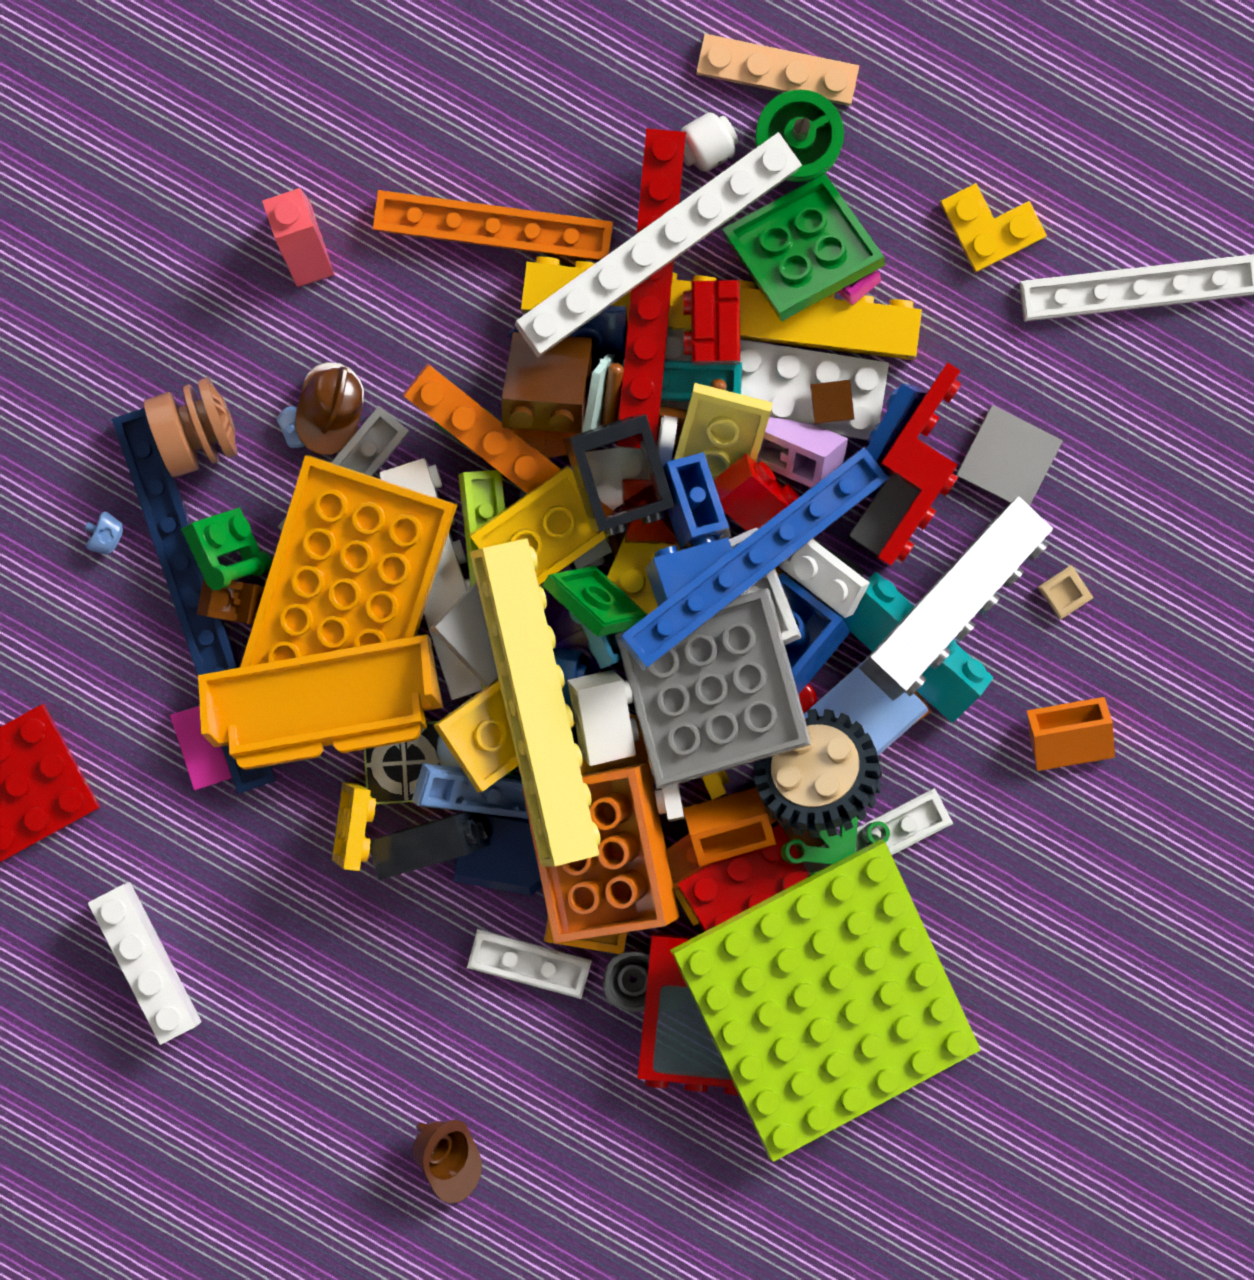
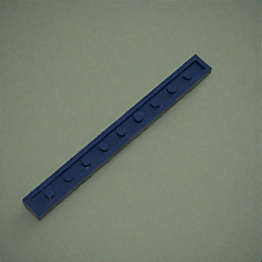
[112,408,277,794]

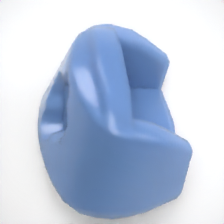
[277,406,305,448]
[85,512,123,555]

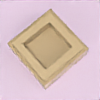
[1038,565,1093,620]

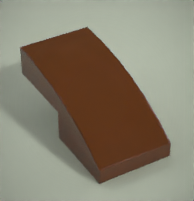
[197,577,265,625]

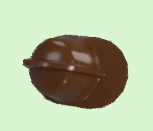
[295,362,364,455]
[412,1119,482,1204]

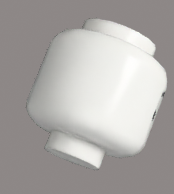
[681,113,739,172]

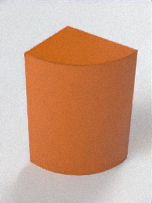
[1026,697,1115,771]
[683,787,776,866]

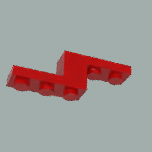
[876,362,962,567]

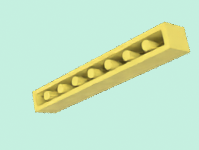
[470,538,600,867]

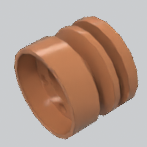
[144,377,238,478]

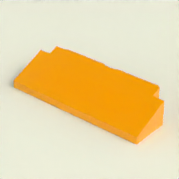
[198,634,443,770]

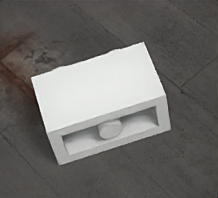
[567,669,639,766]

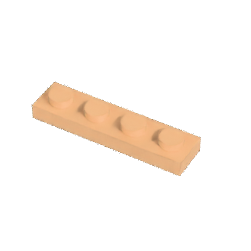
[696,34,859,107]

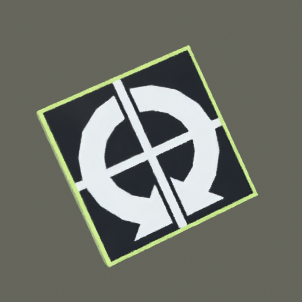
[364,721,442,804]

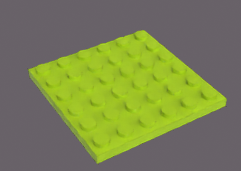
[670,839,981,1162]

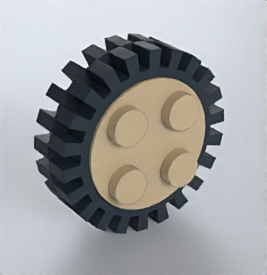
[753,709,882,838]

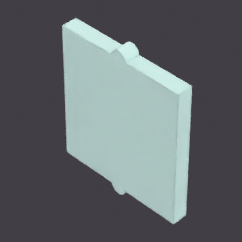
[582,353,616,432]

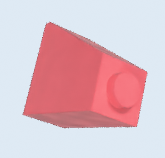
[262,188,335,288]

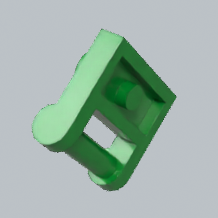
[181,507,272,591]

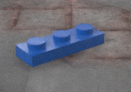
[866,383,927,498]

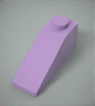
[756,417,848,488]

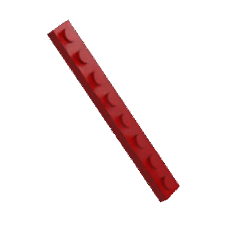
[616,128,686,449]

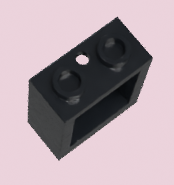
[563,414,675,537]
[370,812,492,880]

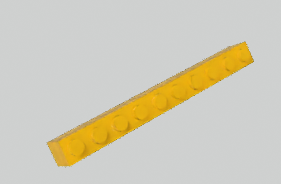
[521,256,922,360]

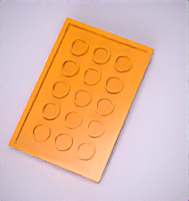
[240,456,457,668]

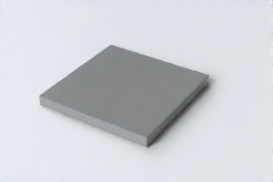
[615,588,812,789]

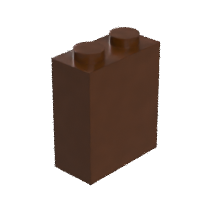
[502,332,592,433]

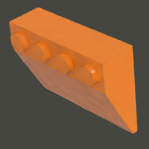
[522,762,680,943]

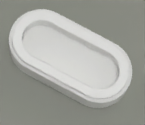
[657,415,678,467]

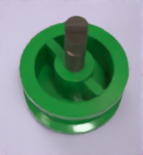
[755,89,844,183]

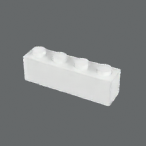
[88,882,202,1045]

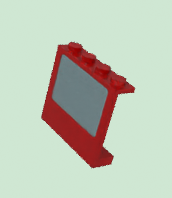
[637,933,739,1096]

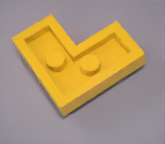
[940,183,1047,273]

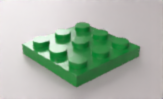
[722,174,886,322]

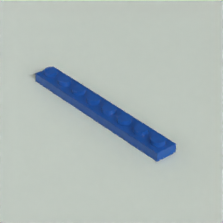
[618,447,889,671]

